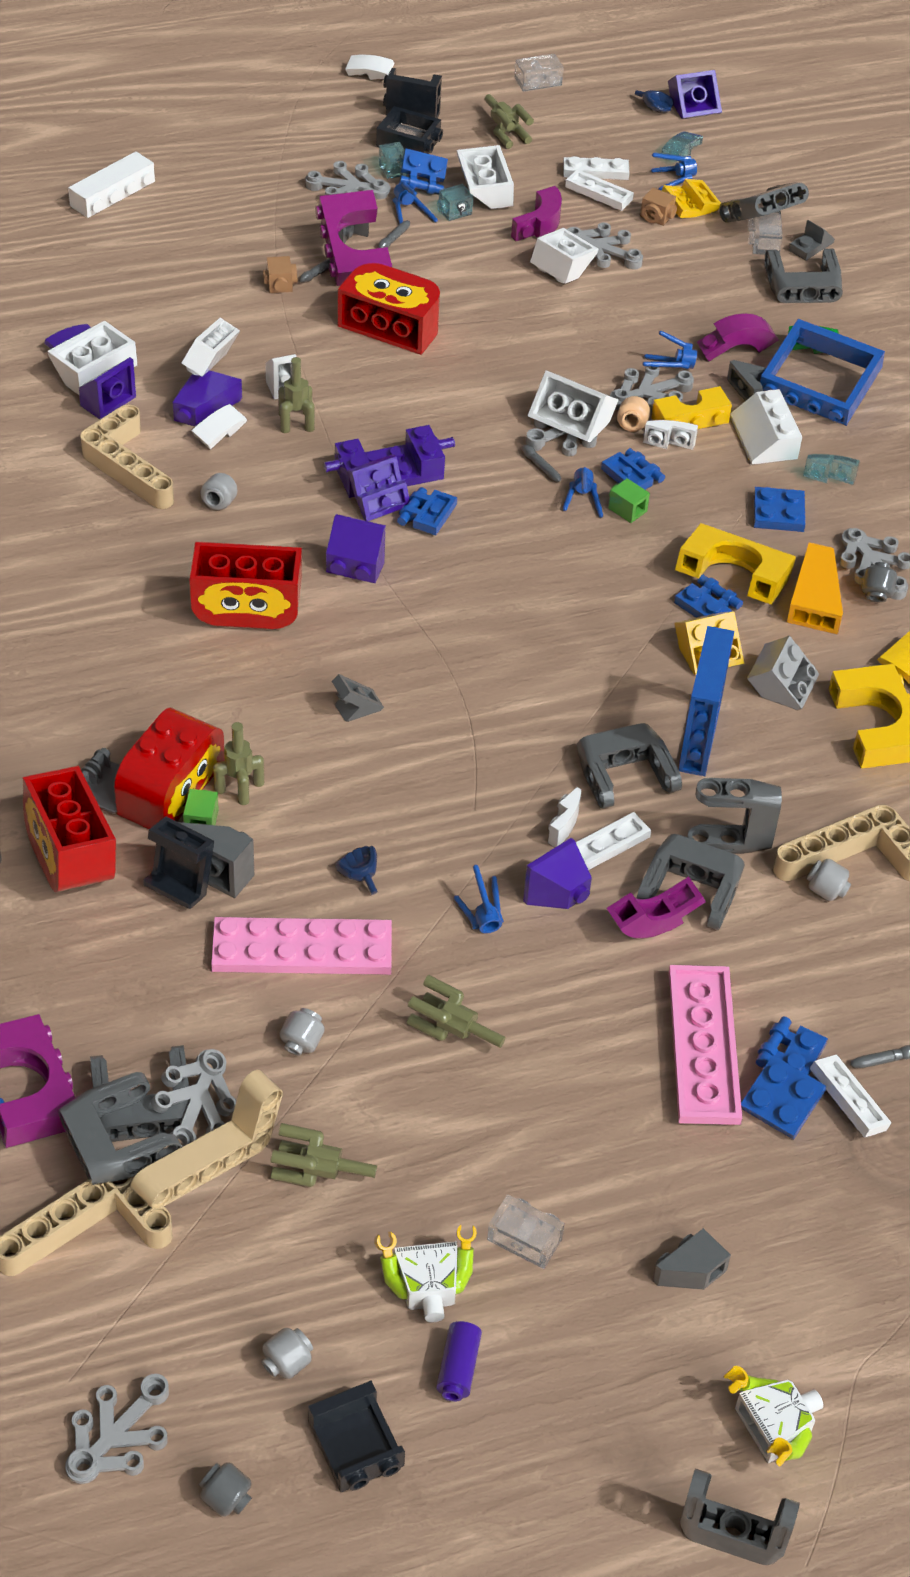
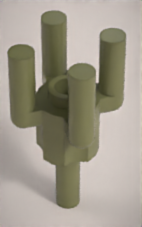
[484,94,534,149]
[278,357,315,433]
[213,722,265,805]
[407,975,506,1048]
[271,1123,377,1187]

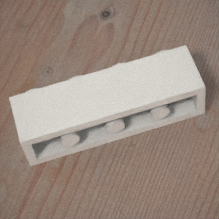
[68,152,155,218]
[182,318,240,377]

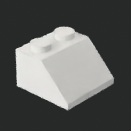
[530,228,599,284]

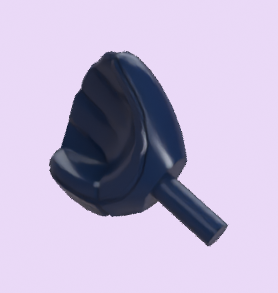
[635,90,674,112]
[335,846,378,895]

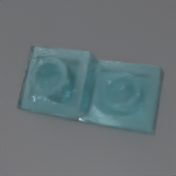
[662,131,703,157]
[803,454,860,485]

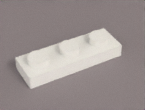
[563,156,629,180]
[565,169,634,211]
[576,812,651,870]
[810,1055,891,1138]

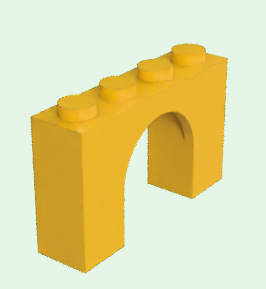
[675,523,796,605]
[828,664,910,769]

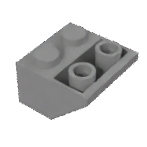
[747,635,819,710]

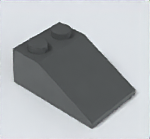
[179,822,255,898]

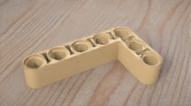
[80,404,174,509]
[773,805,910,881]
[131,1070,283,1210]
[0,1175,173,1276]

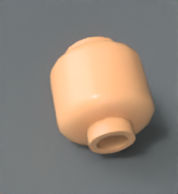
[617,396,650,432]

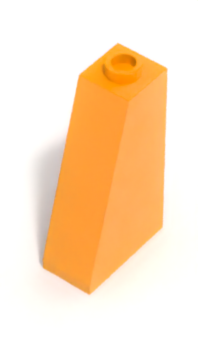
[787,542,843,635]

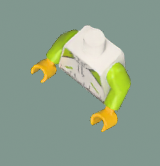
[374,1225,477,1322]
[723,1366,823,1466]

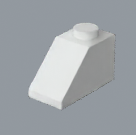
[266,354,297,400]

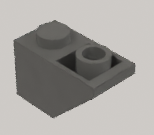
[653,1228,731,1290]

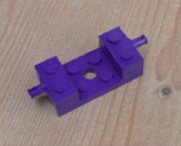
[324,425,455,498]

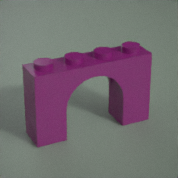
[315,190,392,286]
[0,1014,78,1148]

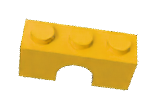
[651,386,732,429]

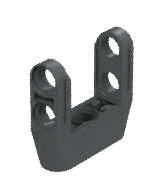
[719,182,809,222]
[765,248,843,303]
[576,723,682,809]
[687,778,782,854]
[637,834,745,931]
[90,1045,189,1142]
[58,1072,182,1185]
[680,1468,800,1565]

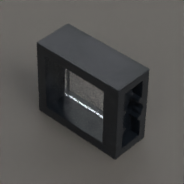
[376,106,443,154]

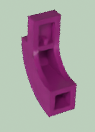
[511,186,562,241]
[697,313,779,362]
[607,876,706,938]

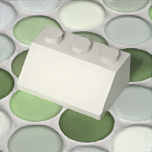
[457,145,514,209]
[48,321,137,395]
[528,371,618,442]
[730,389,802,465]

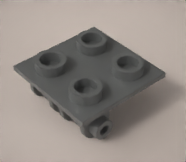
[81,748,120,814]

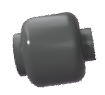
[861,562,897,602]
[199,1462,252,1517]

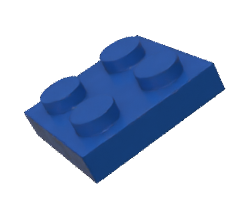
[754,487,805,532]
[741,1055,826,1140]

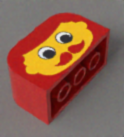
[338,263,440,355]
[190,542,302,629]
[114,707,225,829]
[23,766,116,892]

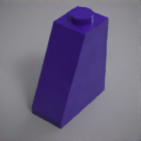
[173,370,242,427]

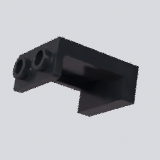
[383,68,442,118]
[143,816,214,909]
[308,1380,405,1493]

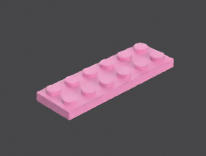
[212,917,392,975]
[669,965,742,1125]

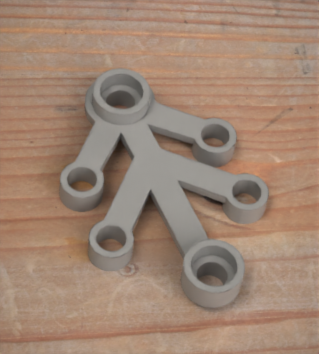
[305,161,390,200]
[566,222,643,270]
[610,366,694,412]
[526,419,597,456]
[840,528,910,600]
[151,1049,236,1147]
[65,1374,169,1484]

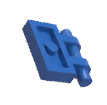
[399,149,448,194]
[601,448,665,490]
[397,487,457,536]
[674,574,743,618]
[756,1016,828,1075]

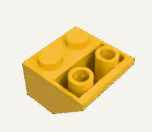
[674,611,744,675]

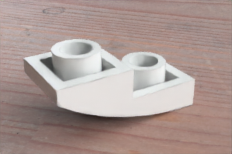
[345,55,394,80]
[192,404,247,450]
[643,420,698,450]
[548,787,581,847]

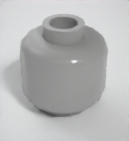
[201,473,238,510]
[806,859,851,901]
[280,1008,325,1056]
[262,1328,313,1379]

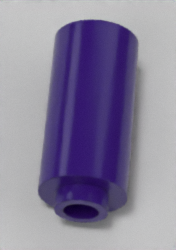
[436,1321,482,1402]

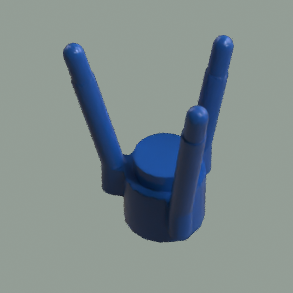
[651,153,697,190]
[392,181,438,224]
[642,331,697,369]
[563,467,603,518]
[454,865,504,934]

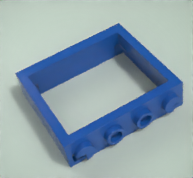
[760,319,885,426]
[679,626,735,777]

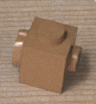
[640,188,677,226]
[263,256,297,293]

